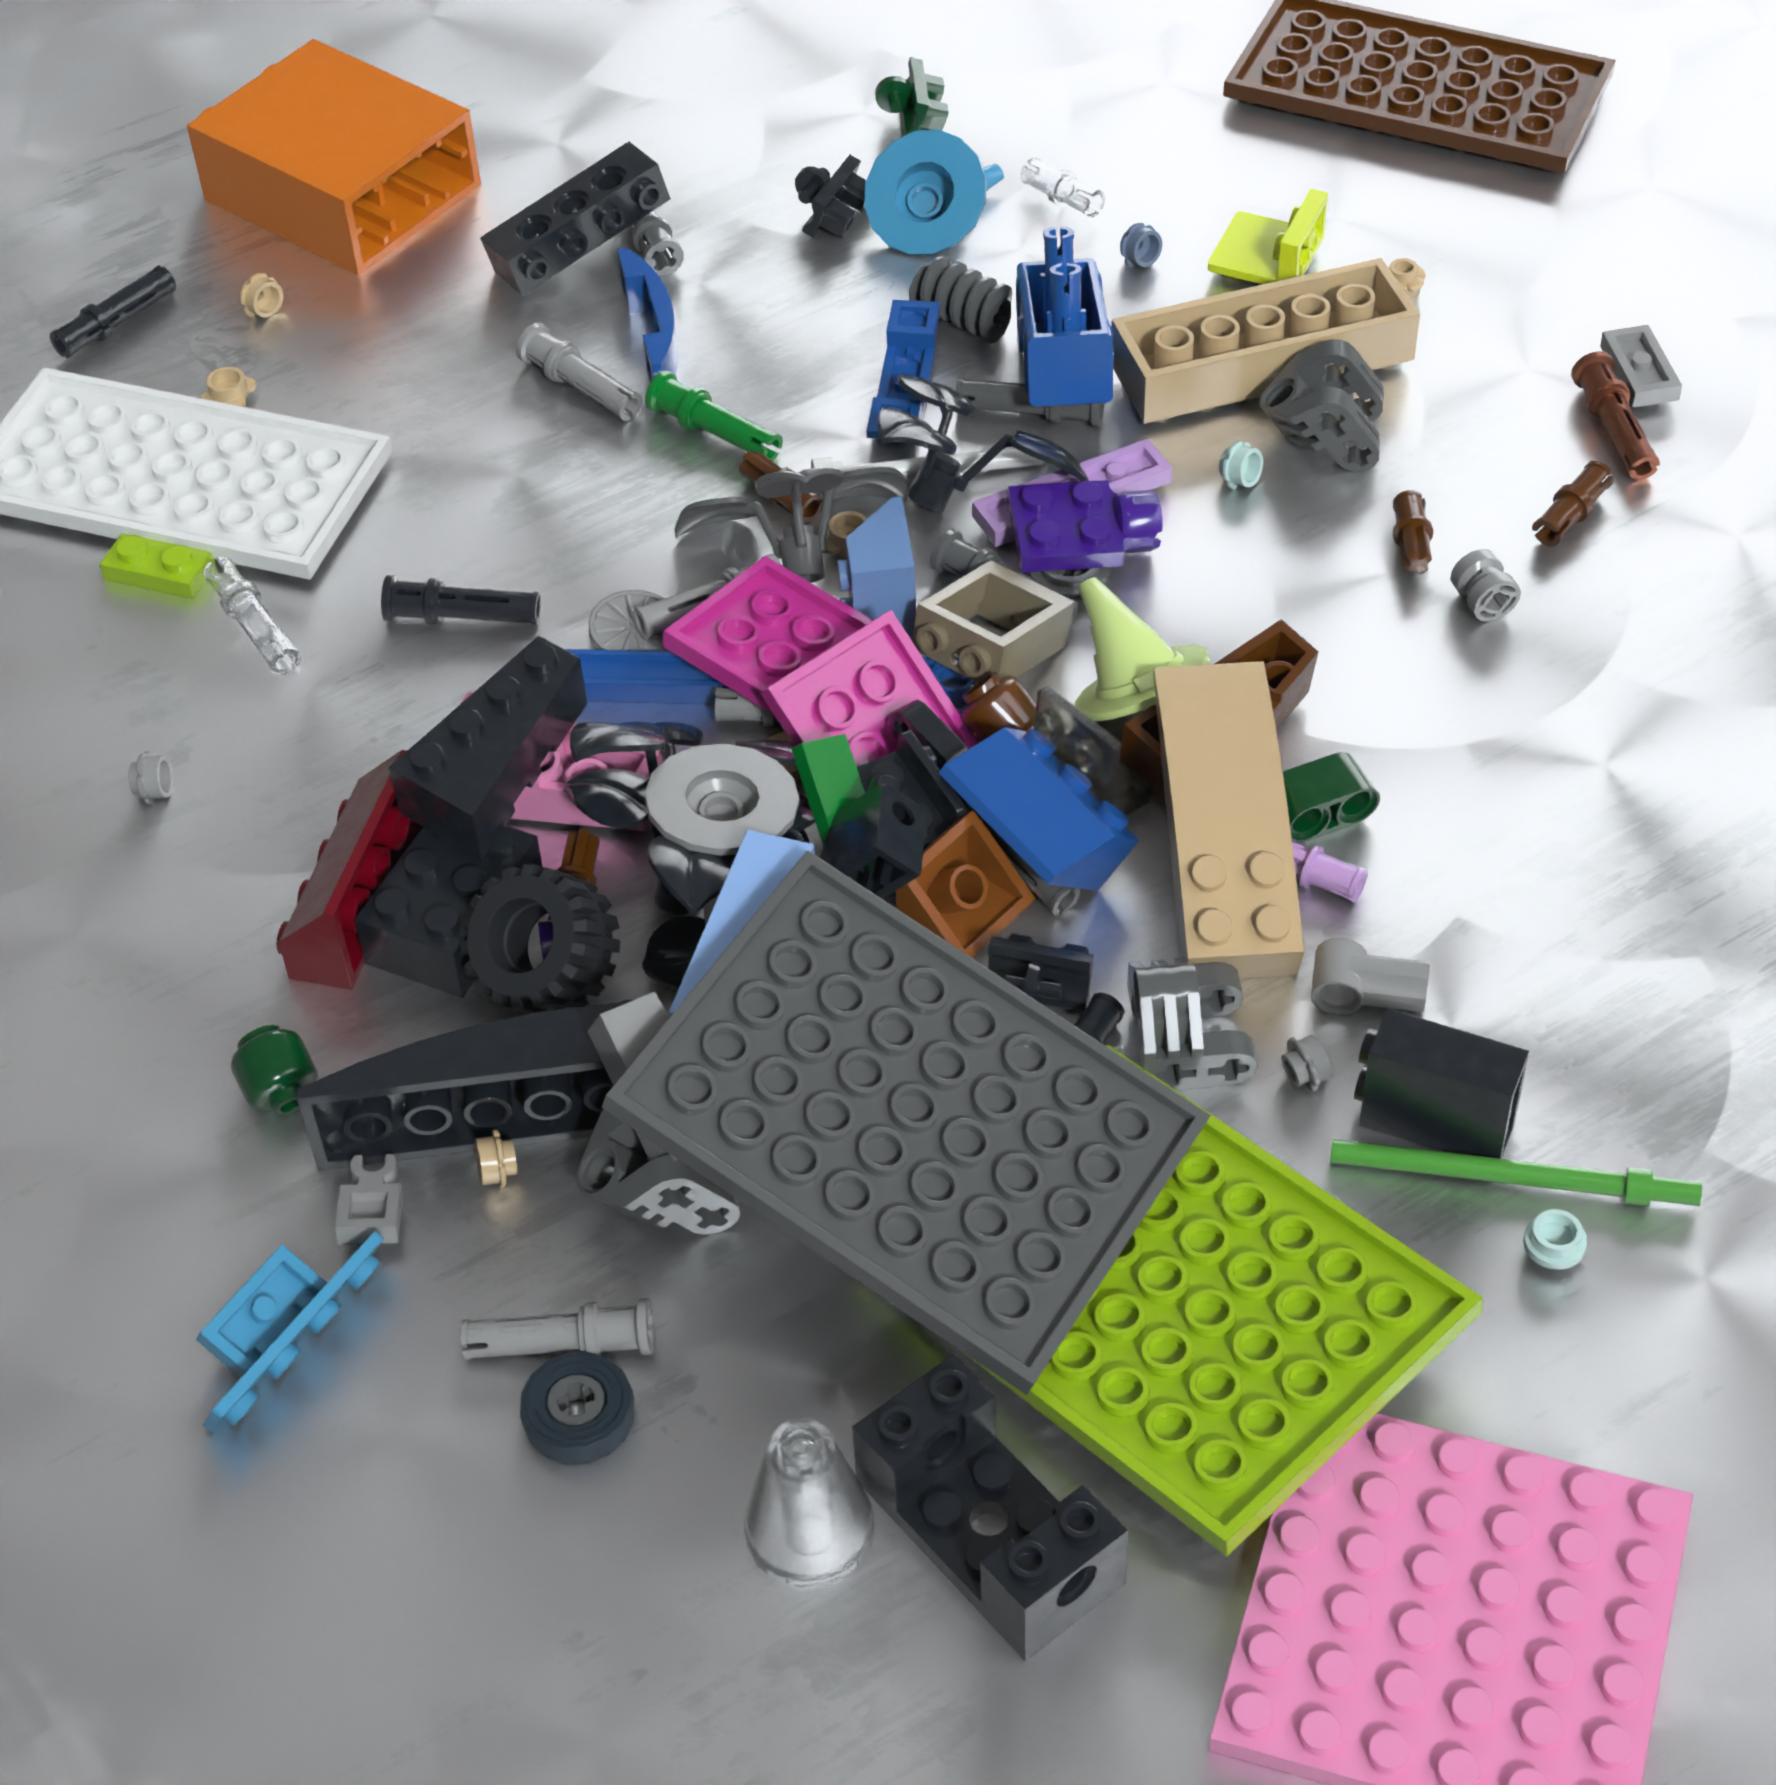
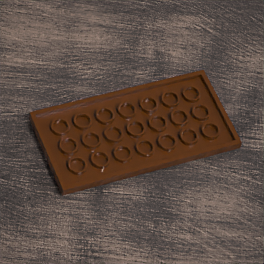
[1223,0,1616,173]

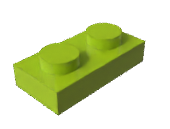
[99,533,216,599]

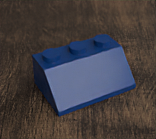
[938,727,1140,891]

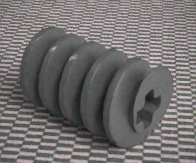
[909,254,1013,343]

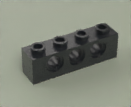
[480,141,671,296]

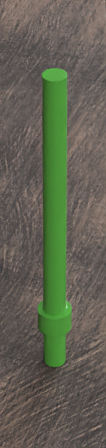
[1330,1139,1702,1207]

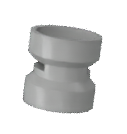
[1450,549,1521,622]

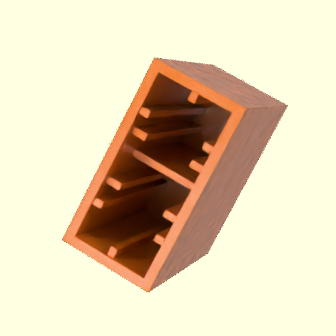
[187,39,481,276]

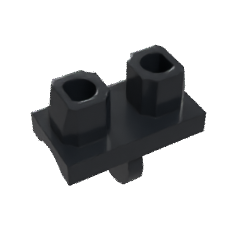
[795,154,866,239]
[988,933,1094,1012]

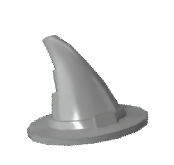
[645,744,799,926]

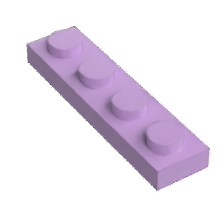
[972,438,1172,547]

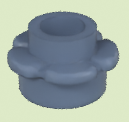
[1120,222,1163,267]

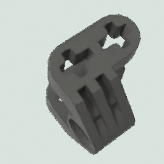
[1259,339,1384,472]
[1127,957,1258,1091]
[577,1110,740,1235]

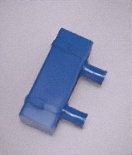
[1015,227,1114,407]

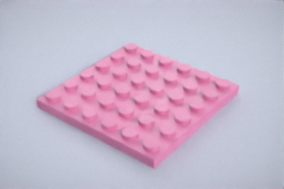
[1209,1413,1693,1785]

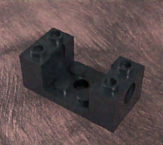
[852,1353,1128,1661]

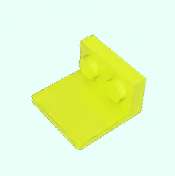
[1207,188,1328,284]

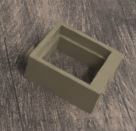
[912,560,1075,683]

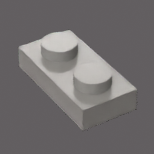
[1600,324,1682,407]

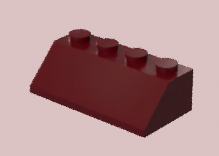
[276,750,423,990]

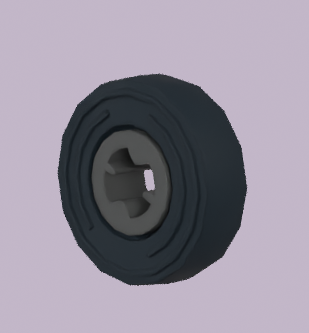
[520,1352,634,1464]

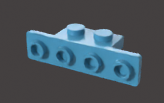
[196,1231,384,1433]

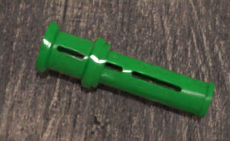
[645,370,783,461]

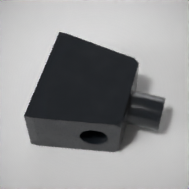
[820,775,926,899]

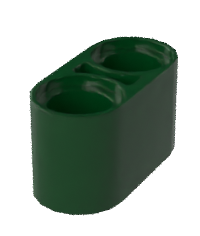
[1283,752,1380,843]

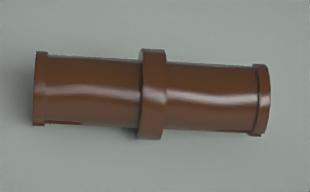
[1532,460,1614,547]

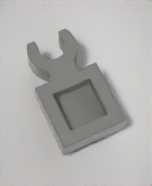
[334,1154,403,1245]

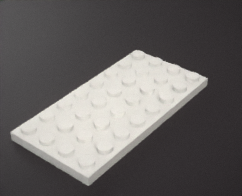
[0,367,393,580]

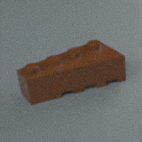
[1118,619,1319,808]

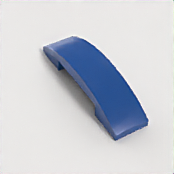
[617,248,678,383]
[866,300,940,439]

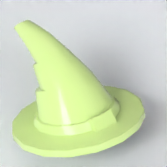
[1074,577,1211,721]

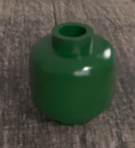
[231,1025,318,1116]

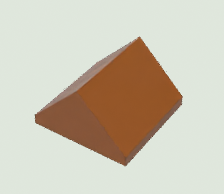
[895,809,1036,958]

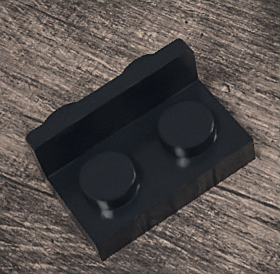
[857,730,967,850]

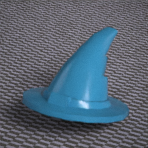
[864,130,1004,255]

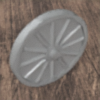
[589,590,669,651]

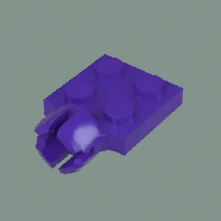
[1007,480,1163,573]

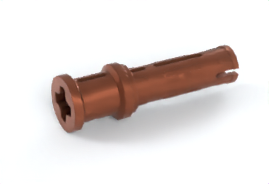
[1571,351,1660,480]

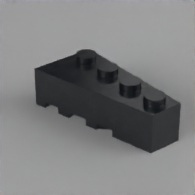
[388,636,588,861]

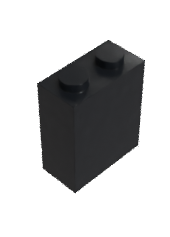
[1354,1008,1529,1159]

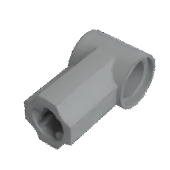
[1311,938,1430,1015]

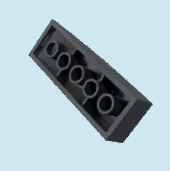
[297,1000,633,1171]

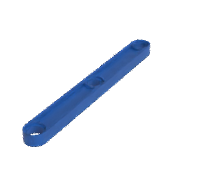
[565,649,977,709]

